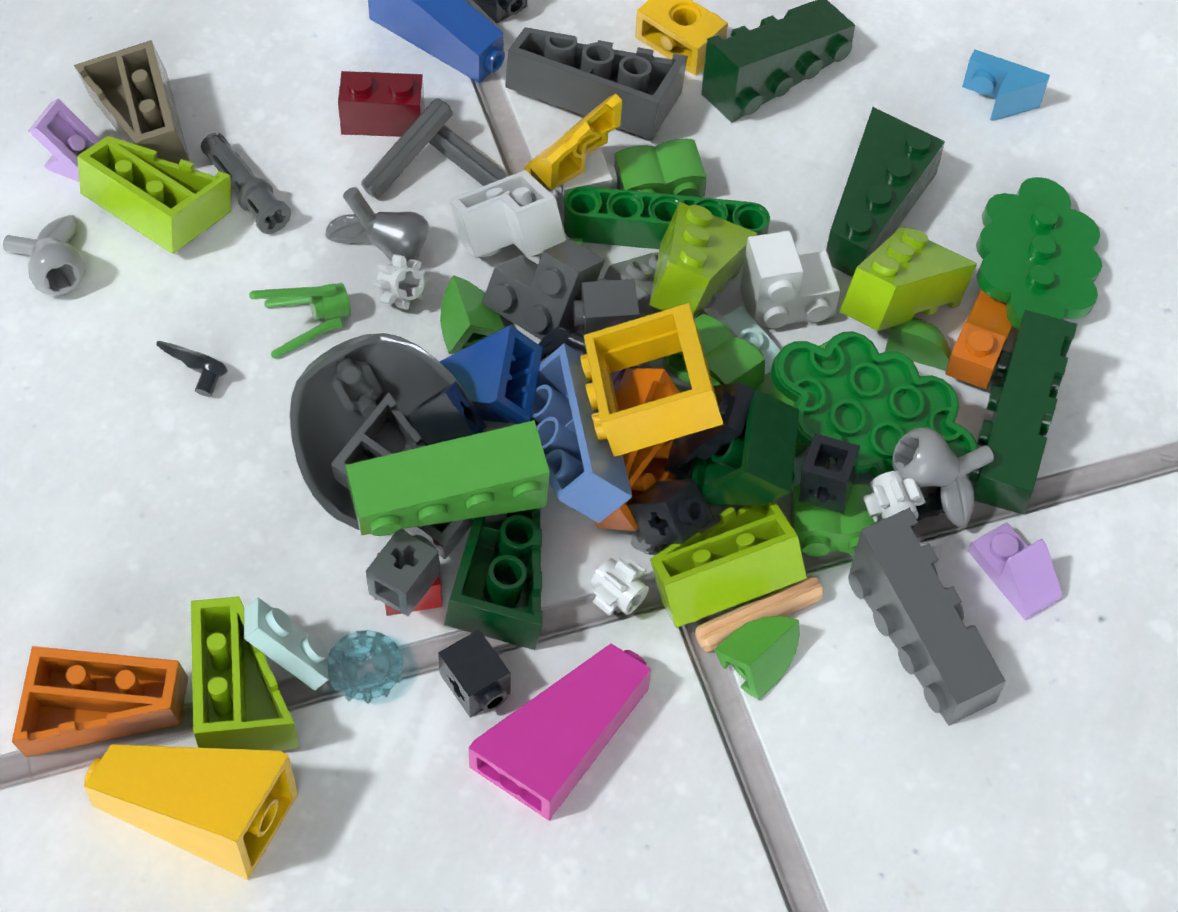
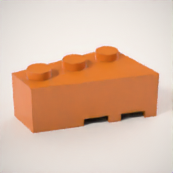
[592,368,680,531]
[12,646,188,757]

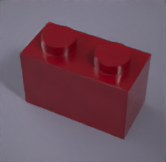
[338,71,425,137]

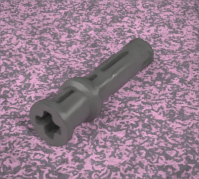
[200,133,291,234]

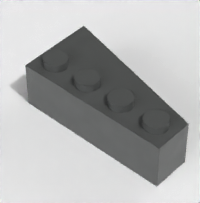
[505,27,688,140]
[848,507,1006,726]

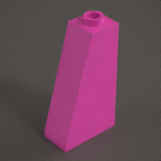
[468,643,651,821]

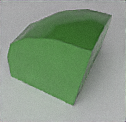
[440,275,504,354]
[885,317,952,371]
[714,616,800,700]

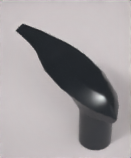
[156,341,228,397]

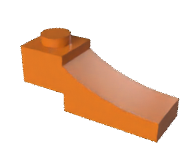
[945,289,1013,389]

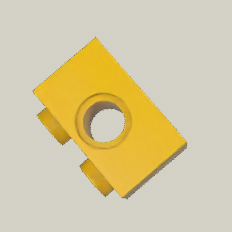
[635,0,728,76]

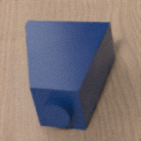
[439,325,543,424]

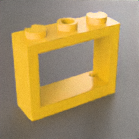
[580,303,723,457]

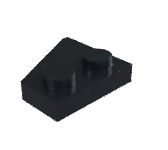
[664,382,755,477]

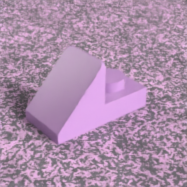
[28,99,101,182]
[968,522,1063,620]

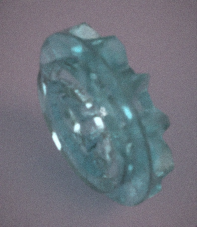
[327,630,404,704]

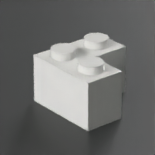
[449,170,566,258]
[740,231,840,329]

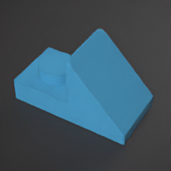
[962,49,1050,121]

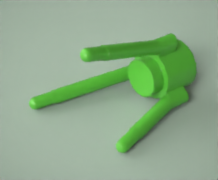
[249,283,351,359]

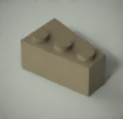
[74,40,190,164]

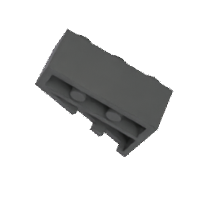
[331,392,473,559]

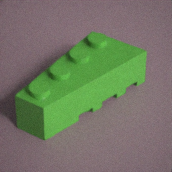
[345,420,550,536]

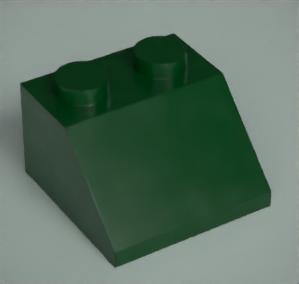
[692,389,799,506]

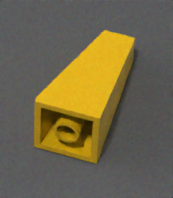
[84,744,298,880]

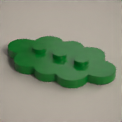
[976,177,1102,330]
[771,331,978,478]

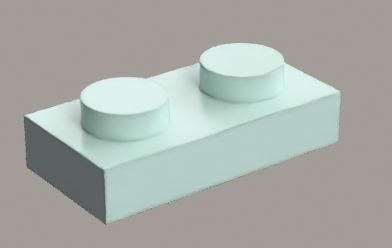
[244,597,329,691]

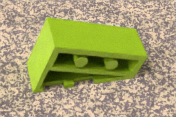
[77,136,231,254]
[649,202,758,317]
[839,227,977,331]
[650,500,807,628]
[191,596,300,751]

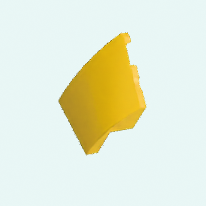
[523,94,622,190]

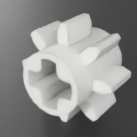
[372,254,429,310]
[863,471,925,523]
[590,557,649,616]

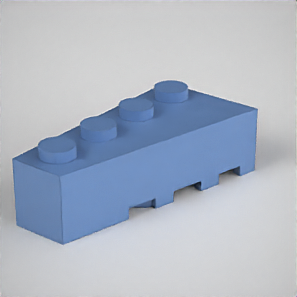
[530,343,632,523]

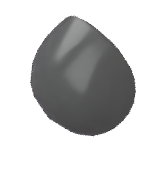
[289,333,473,530]

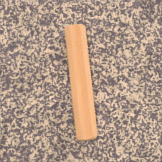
[695,575,824,652]

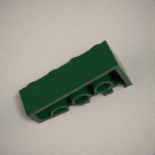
[826,107,945,277]

